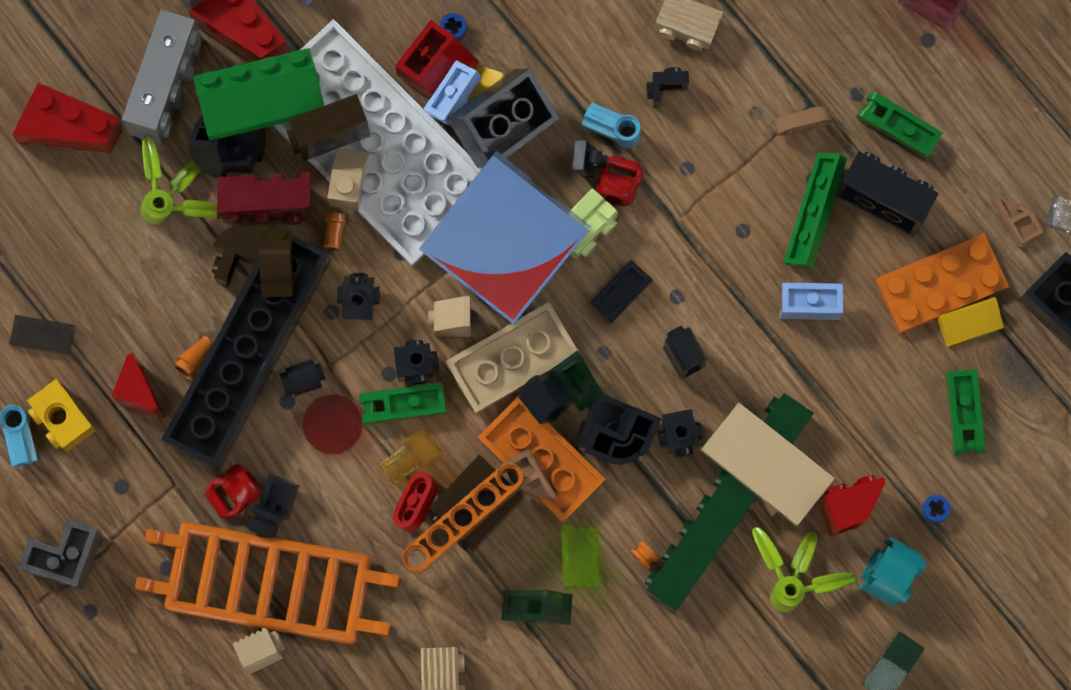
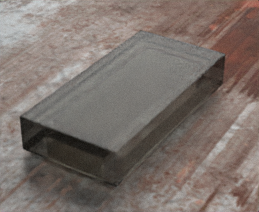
[9,315,76,356]

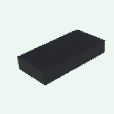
[590,260,653,324]

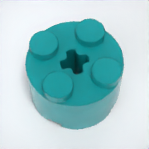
[859,536,927,607]

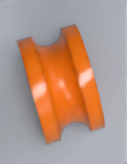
[630,540,659,571]

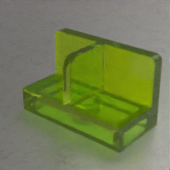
[560,525,600,589]

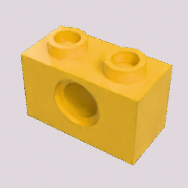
[26,379,96,452]

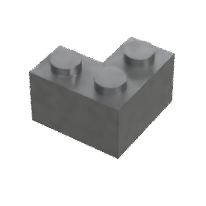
[18,519,103,590]

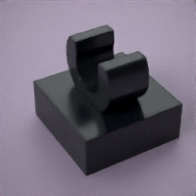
[572,141,608,178]

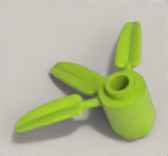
[140,136,217,225]
[752,527,857,612]

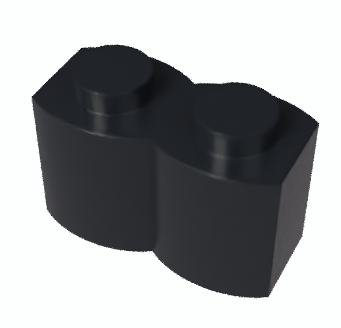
[663,326,708,380]

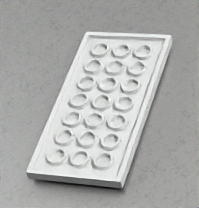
[273,19,482,267]

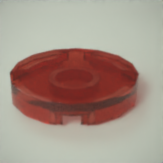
[303,394,363,455]

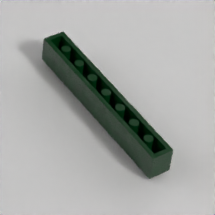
[644,393,814,614]

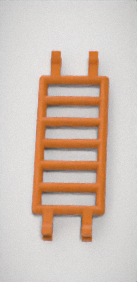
[134,522,400,645]

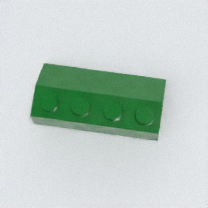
[193,48,325,141]

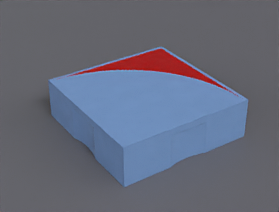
[419,151,591,324]

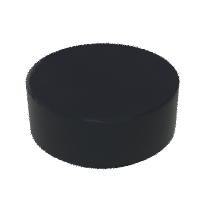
[247,516,279,537]

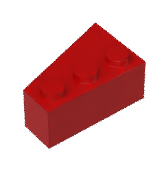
[188,0,291,62]
[12,82,124,153]

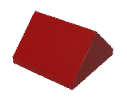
[111,353,165,419]

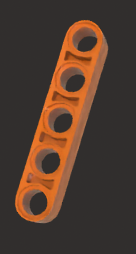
[402,463,523,574]

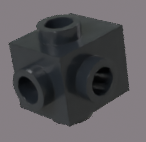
[337,273,380,320]
[394,340,439,385]
[658,409,703,457]

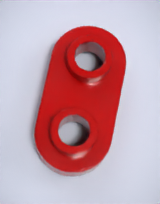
[393,472,438,532]

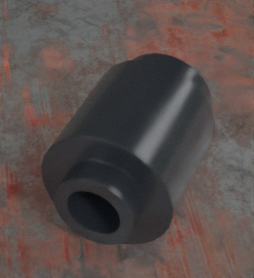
[279,359,326,397]

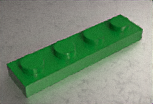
[783,152,847,269]

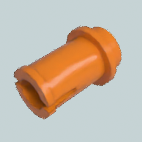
[322,212,347,251]

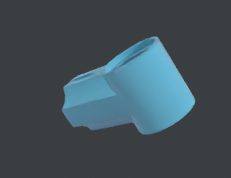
[582,103,641,149]
[0,405,38,467]

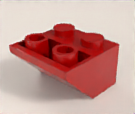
[395,20,479,99]
[819,474,886,537]

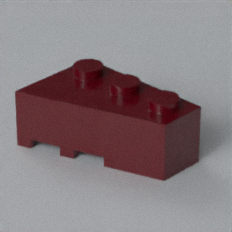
[217,172,310,225]

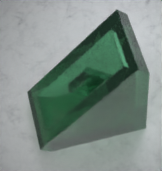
[552,351,604,412]

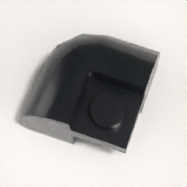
[188,116,266,178]
[577,392,661,465]

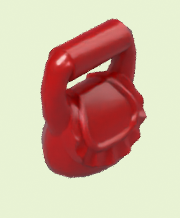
[596,155,643,207]
[205,464,261,519]

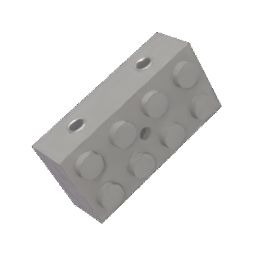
[121,9,203,145]

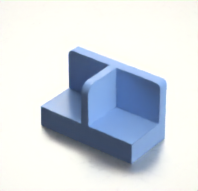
[423,60,482,126]
[779,283,843,320]

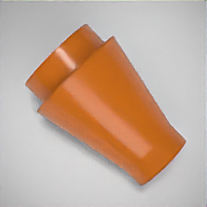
[174,336,213,381]

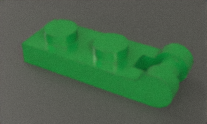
[856,91,943,159]
[945,369,985,456]
[359,383,446,425]

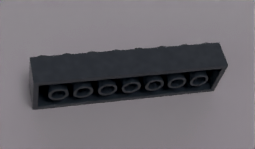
[161,227,331,472]

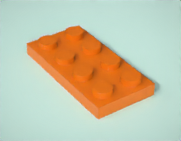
[874,233,1009,334]
[477,395,606,523]

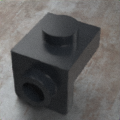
[646,67,689,108]
[252,474,300,524]

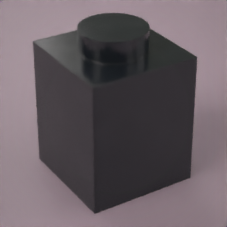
[519,374,574,424]

